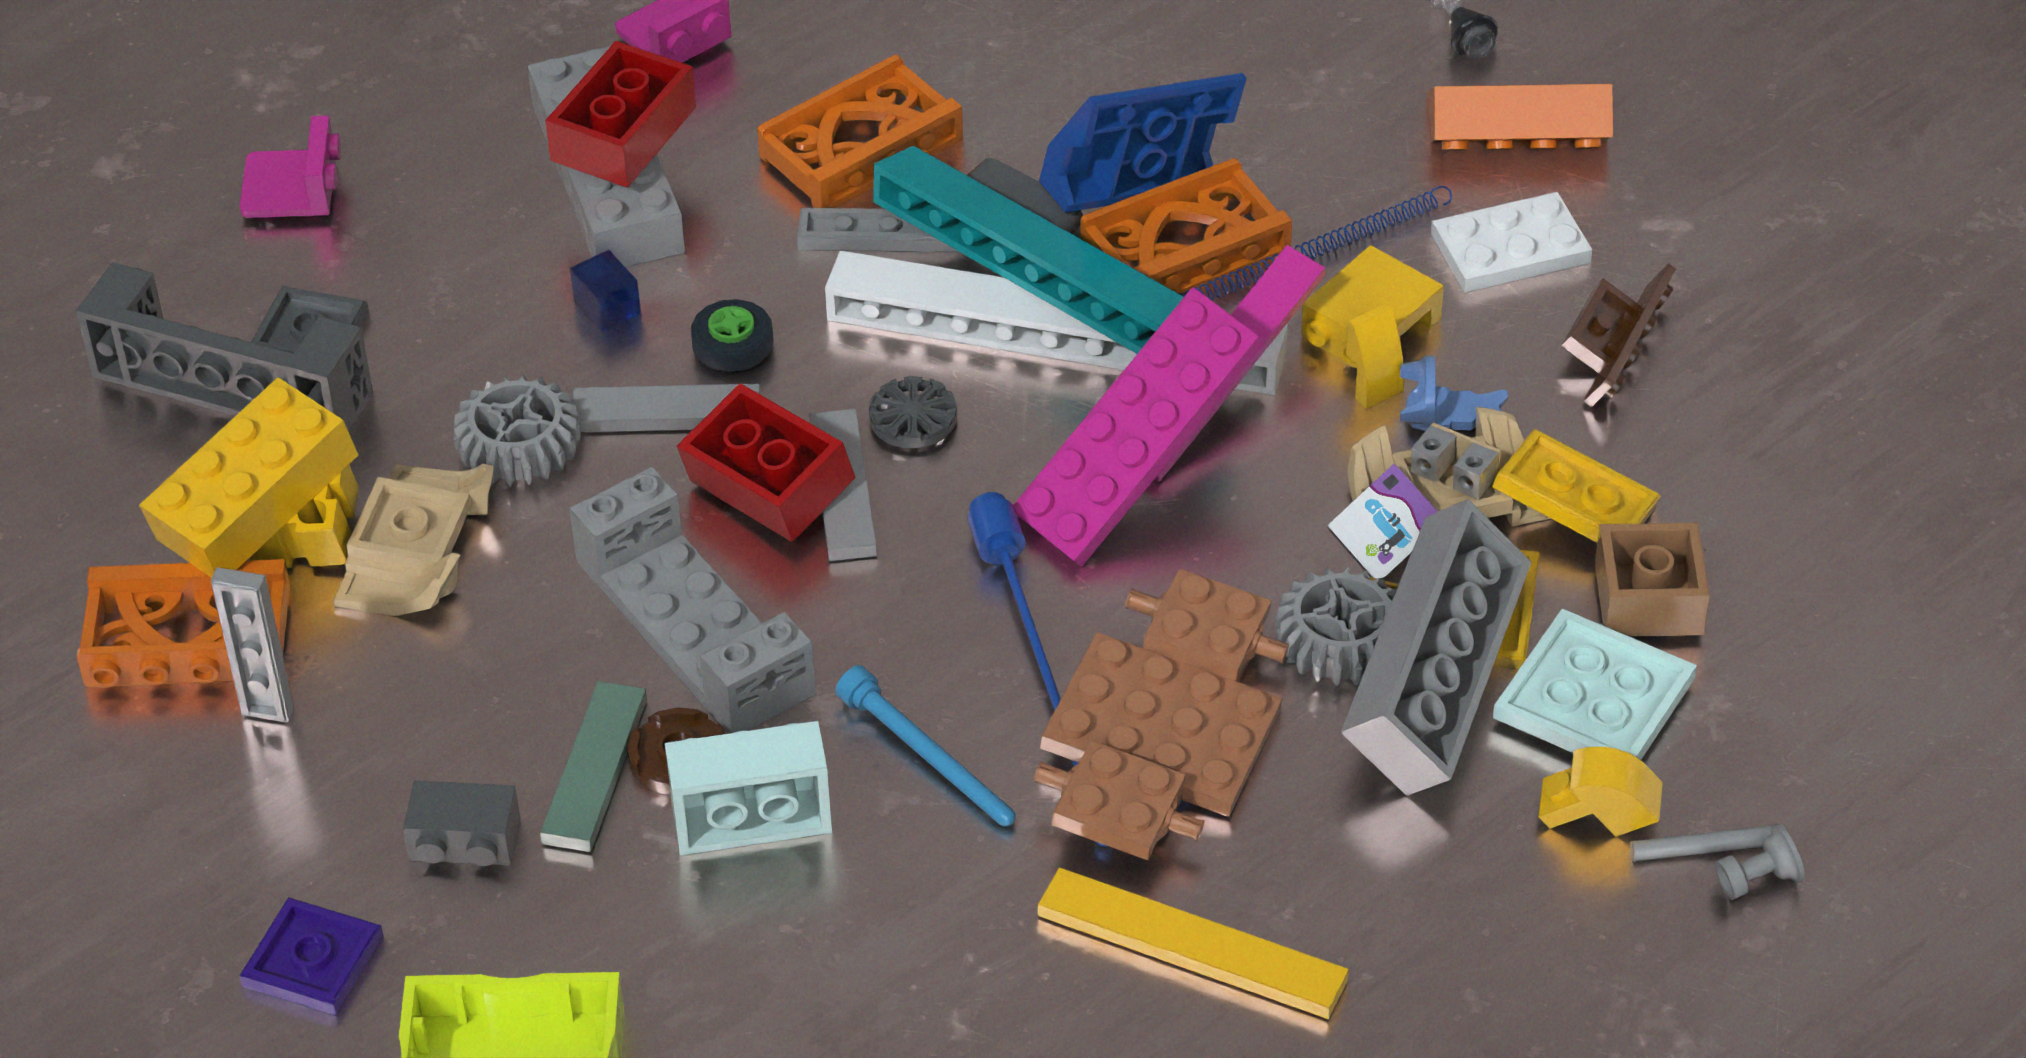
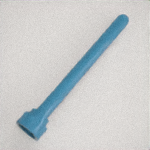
[835,665,1016,827]

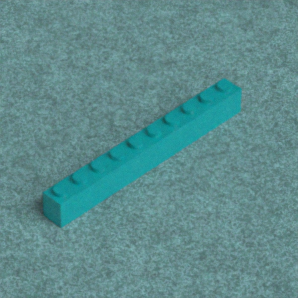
[873,146,1184,354]

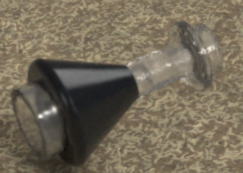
[1429,0,1498,59]

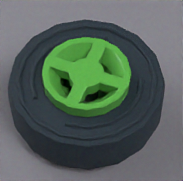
[691,299,774,372]

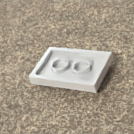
[1431,192,1592,293]

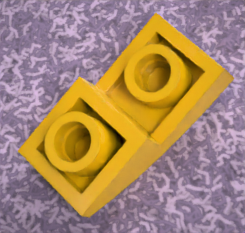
[1346,303,1404,409]

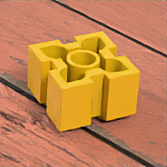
[249,465,359,568]

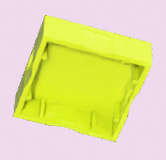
[399,972,625,1058]

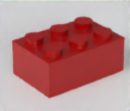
[545,41,696,188]
[676,383,856,542]

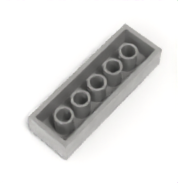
[527,46,685,274]
[1340,499,1531,796]

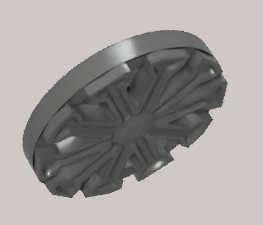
[869,376,957,448]

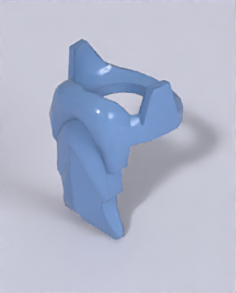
[1400,355,1508,431]

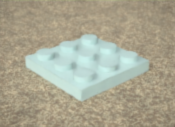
[1493,609,1697,760]

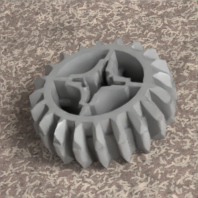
[453,374,581,487]
[1275,566,1397,687]

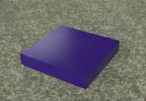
[239,897,384,1016]

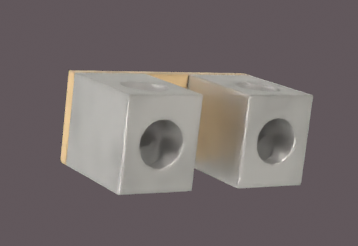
[1411,422,1501,500]

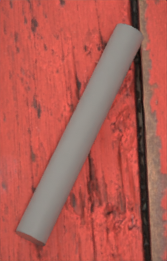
[1630,824,1786,862]

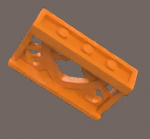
[757,54,963,208]
[1080,158,1292,296]
[77,559,292,687]

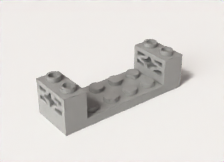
[569,467,816,734]

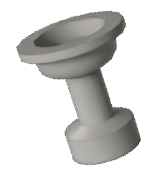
[1715,824,1805,900]

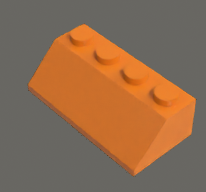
[1427,84,1613,150]

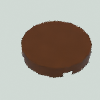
[627,707,725,795]

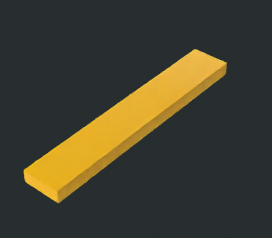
[1038,867,1349,1019]

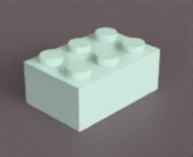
[665,721,832,856]

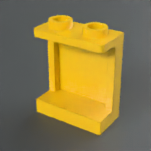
[1301,245,1444,368]

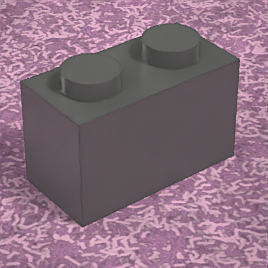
[403,780,520,866]

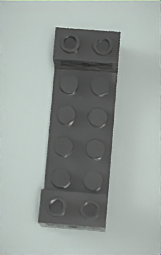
[76,262,373,431]

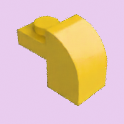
[1538,747,1663,837]

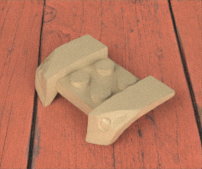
[1347,407,1551,527]
[334,463,493,616]

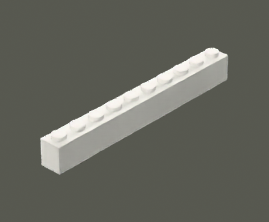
[825,251,1288,396]

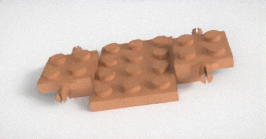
[1034,568,1289,860]

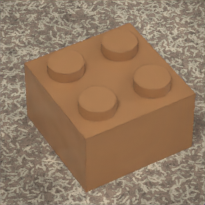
[1595,523,1710,636]

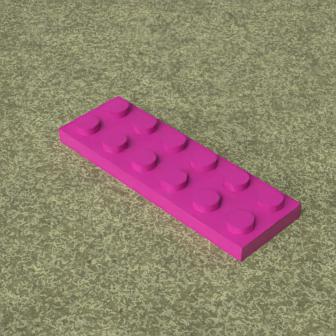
[1013,287,1266,568]

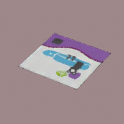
[1327,463,1438,579]

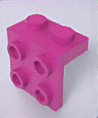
[615,0,732,63]
[239,116,341,218]

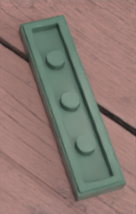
[540,681,647,852]

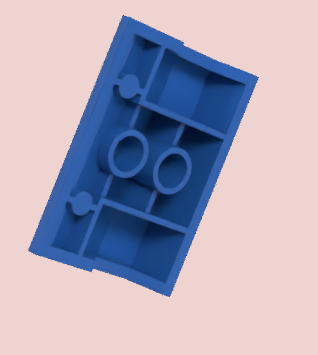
[1039,73,1247,213]

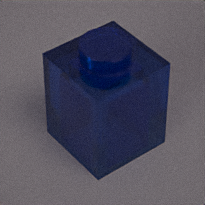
[570,250,641,332]

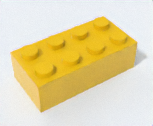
[139,377,358,578]

